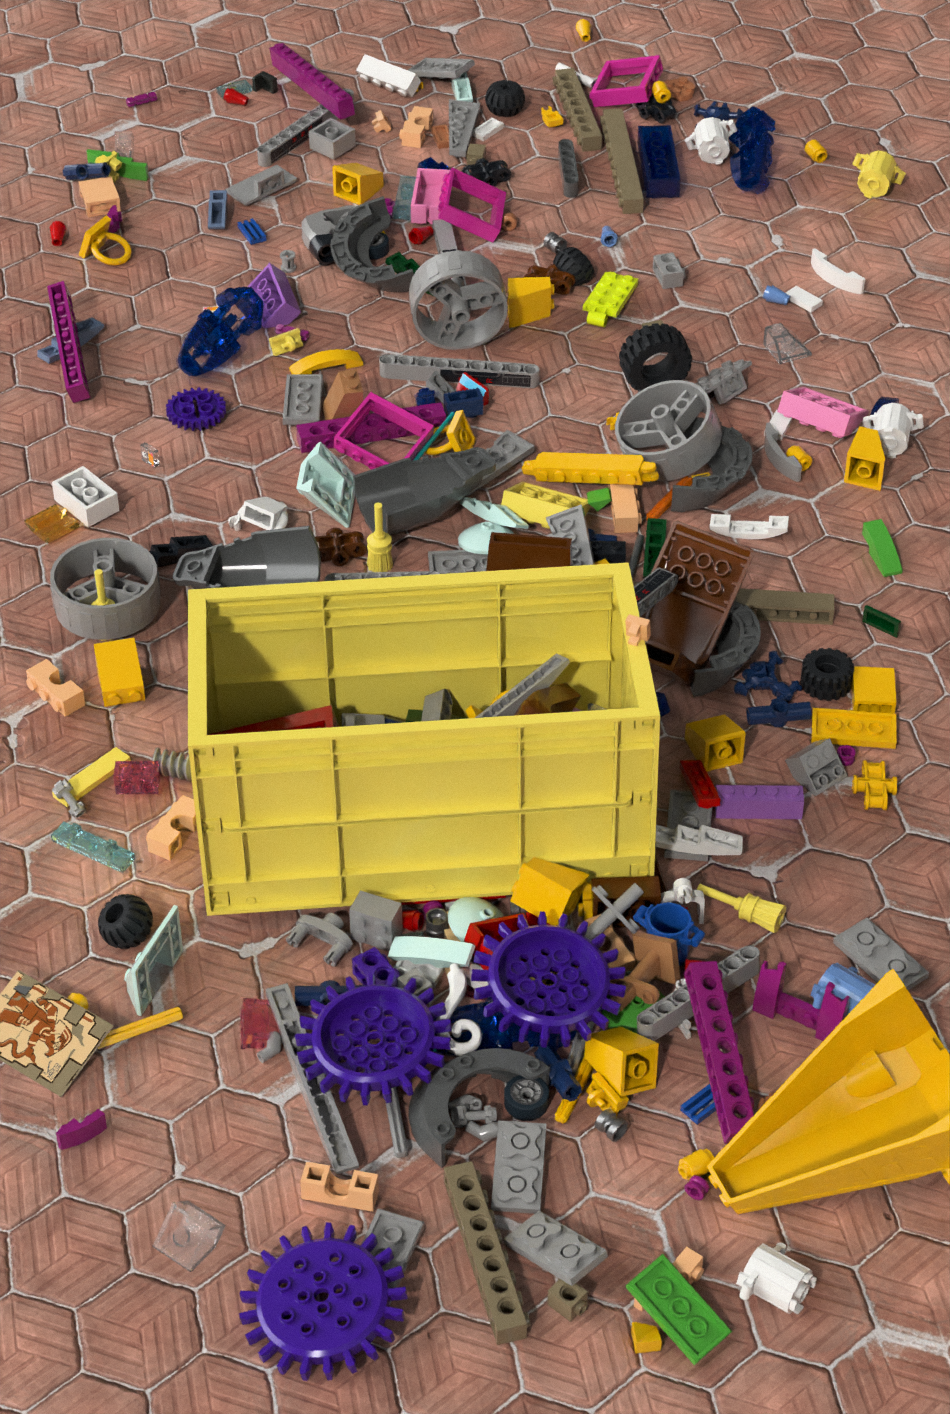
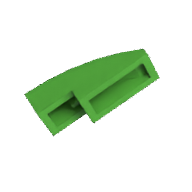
[862,519,902,577]

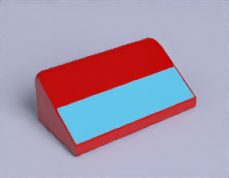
[456,372,489,406]

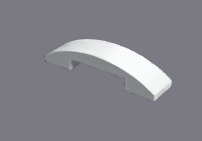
[811,248,865,294]
[710,514,789,539]

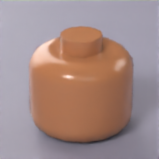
[501,213,517,231]

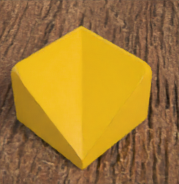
[631,1322,662,1354]

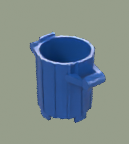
[633,902,705,966]

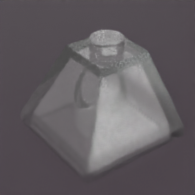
[763,323,812,364]

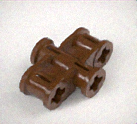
[523,264,576,295]
[315,528,367,566]

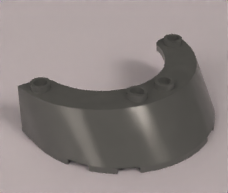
[331,196,414,292]
[671,417,752,512]
[690,598,761,697]
[409,1048,550,1168]

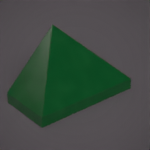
[862,605,901,638]

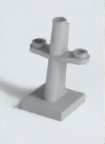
[566,883,644,941]

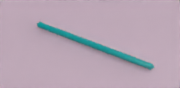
[412,412,455,461]

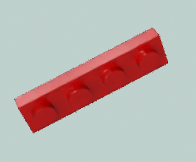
[679,760,720,809]

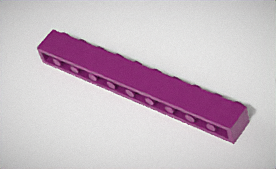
[269,43,355,120]

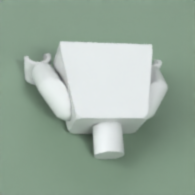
[229,496,288,531]

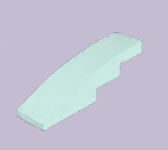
[450,72,473,102]
[460,497,529,529]
[387,936,475,968]

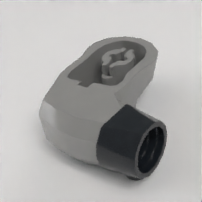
[302,205,357,266]

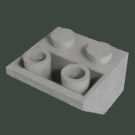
[785,738,848,796]

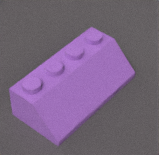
[247,263,301,328]
[714,784,804,819]

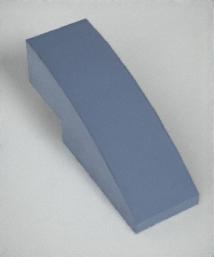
[208,190,228,229]

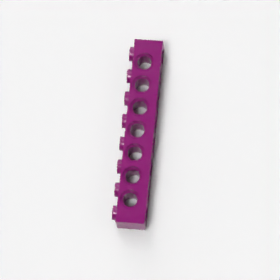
[47,281,90,403]
[296,402,446,453]
[684,961,754,1144]

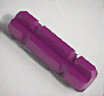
[126,92,157,107]
[275,324,309,341]

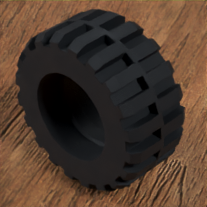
[619,323,692,392]

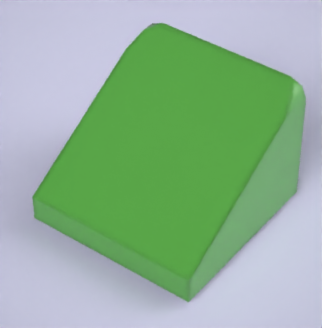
[587,488,612,512]

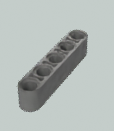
[558,139,579,198]

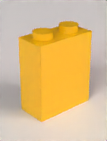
[851,666,896,714]

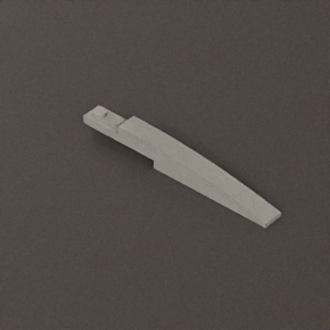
[475,653,570,718]
[265,983,359,1175]

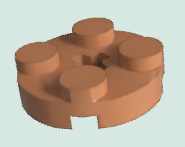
[664,77,695,101]

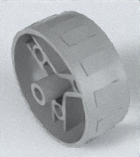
[409,250,508,350]
[615,380,722,481]
[50,538,161,640]

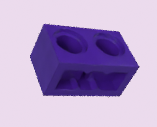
[352,947,401,987]

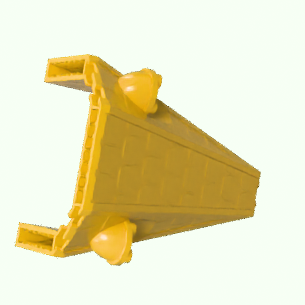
[707,969,950,1214]

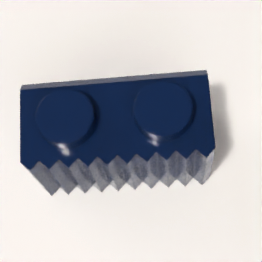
[444,388,483,420]

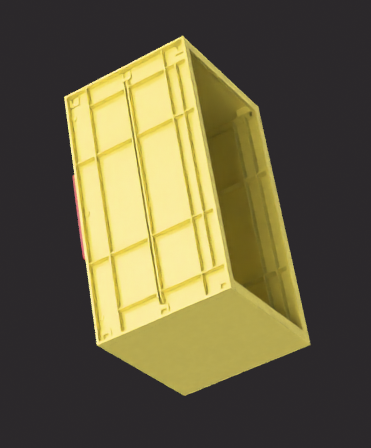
[188,563,660,916]

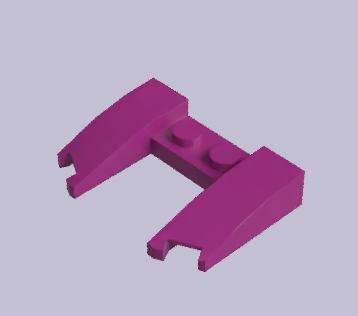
[752,961,850,1041]

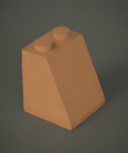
[322,369,363,420]

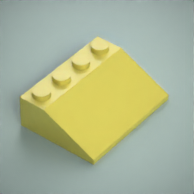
[501,482,591,528]

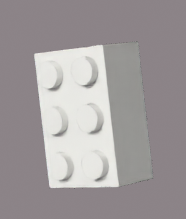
[52,466,119,527]

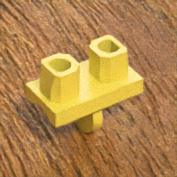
[95,151,122,182]
[269,328,303,356]

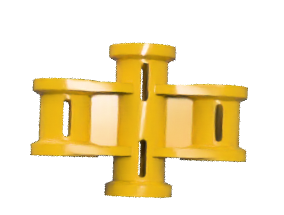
[852,760,897,811]

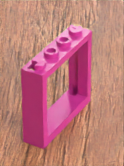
[589,55,663,107]
[437,167,506,243]
[334,392,434,470]

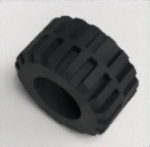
[800,648,854,701]

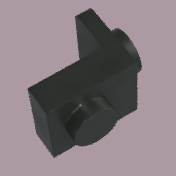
[252,71,278,94]

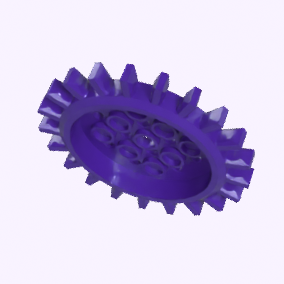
[471,911,626,1048]
[295,972,452,1105]
[239,1222,408,1381]

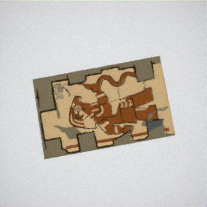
[0,970,114,1097]

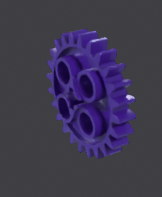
[166,387,226,431]

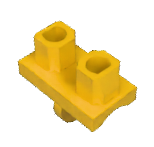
[586,1072,629,1117]

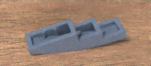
[37,317,104,364]

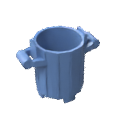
[810,963,875,1015]

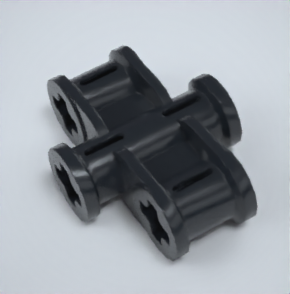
[635,93,676,123]
[461,158,512,187]

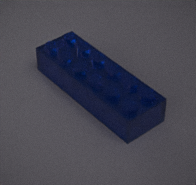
[637,125,681,199]

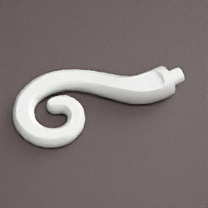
[436,963,482,1056]

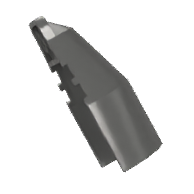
[353,447,496,536]
[173,526,321,589]

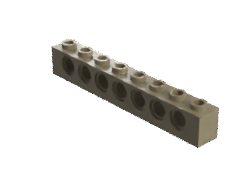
[553,68,602,152]
[444,1161,530,1345]

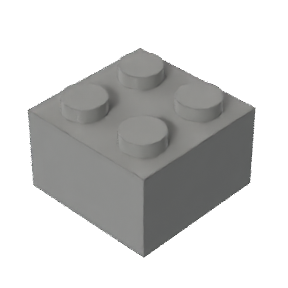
[309,118,356,160]
[349,890,403,951]

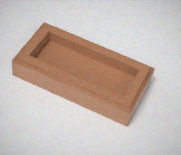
[431,124,449,149]

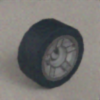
[369,232,389,260]
[504,1075,549,1121]

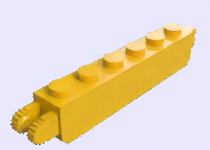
[522,452,659,485]

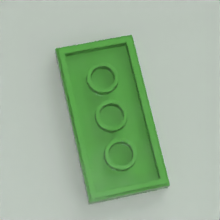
[625,1254,732,1365]

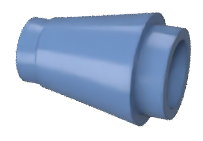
[601,226,618,247]
[763,285,790,305]

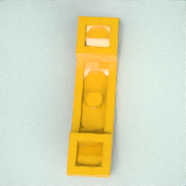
[289,349,363,374]

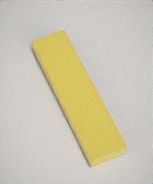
[52,747,131,807]

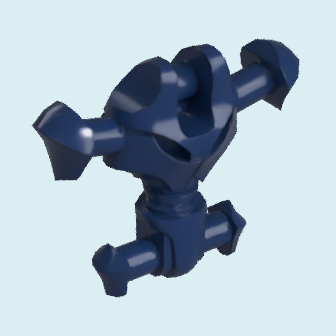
[694,101,745,128]
[734,650,802,702]

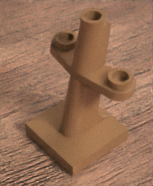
[610,931,680,1011]

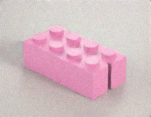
[411,168,450,224]

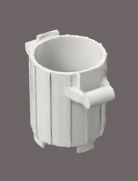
[685,117,737,165]
[863,403,924,458]
[736,1243,817,1314]

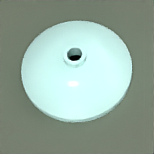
[458,522,515,554]
[448,897,505,942]

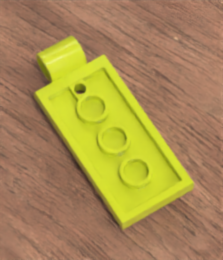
[583,272,638,328]

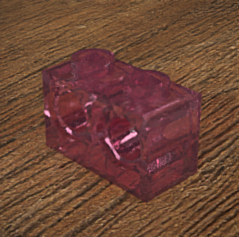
[113,761,160,794]

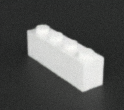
[356,55,421,97]

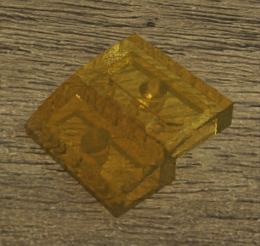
[24,504,80,543]

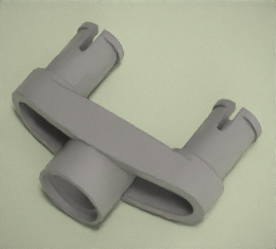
[286,913,353,967]

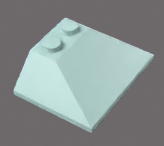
[296,442,355,528]
[124,905,183,1016]

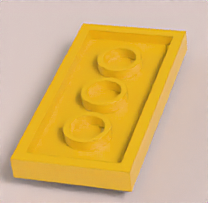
[811,708,897,749]

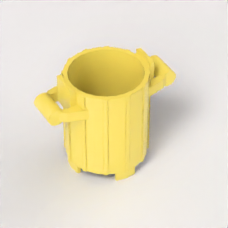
[852,150,906,199]

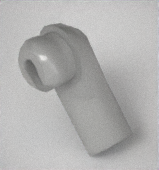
[257,1031,282,1063]
[448,1094,483,1114]
[465,1121,498,1141]

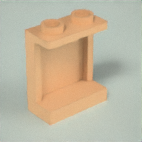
[79,176,121,217]

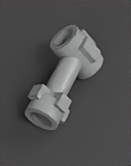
[52,779,86,818]
[451,1105,497,1128]

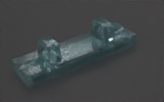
[393,175,416,220]
[51,821,135,873]

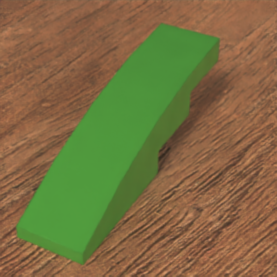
[87,149,149,181]

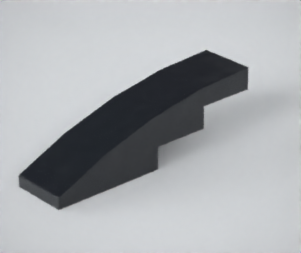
[149,535,213,568]

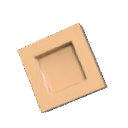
[372,110,392,133]
[625,614,651,646]

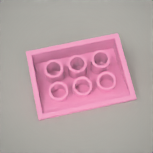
[777,387,869,438]

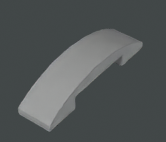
[764,422,802,482]

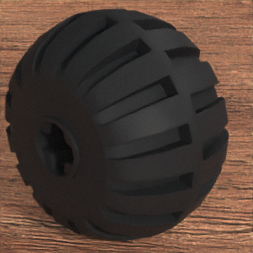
[485,80,525,117]
[553,247,594,286]
[98,894,153,949]

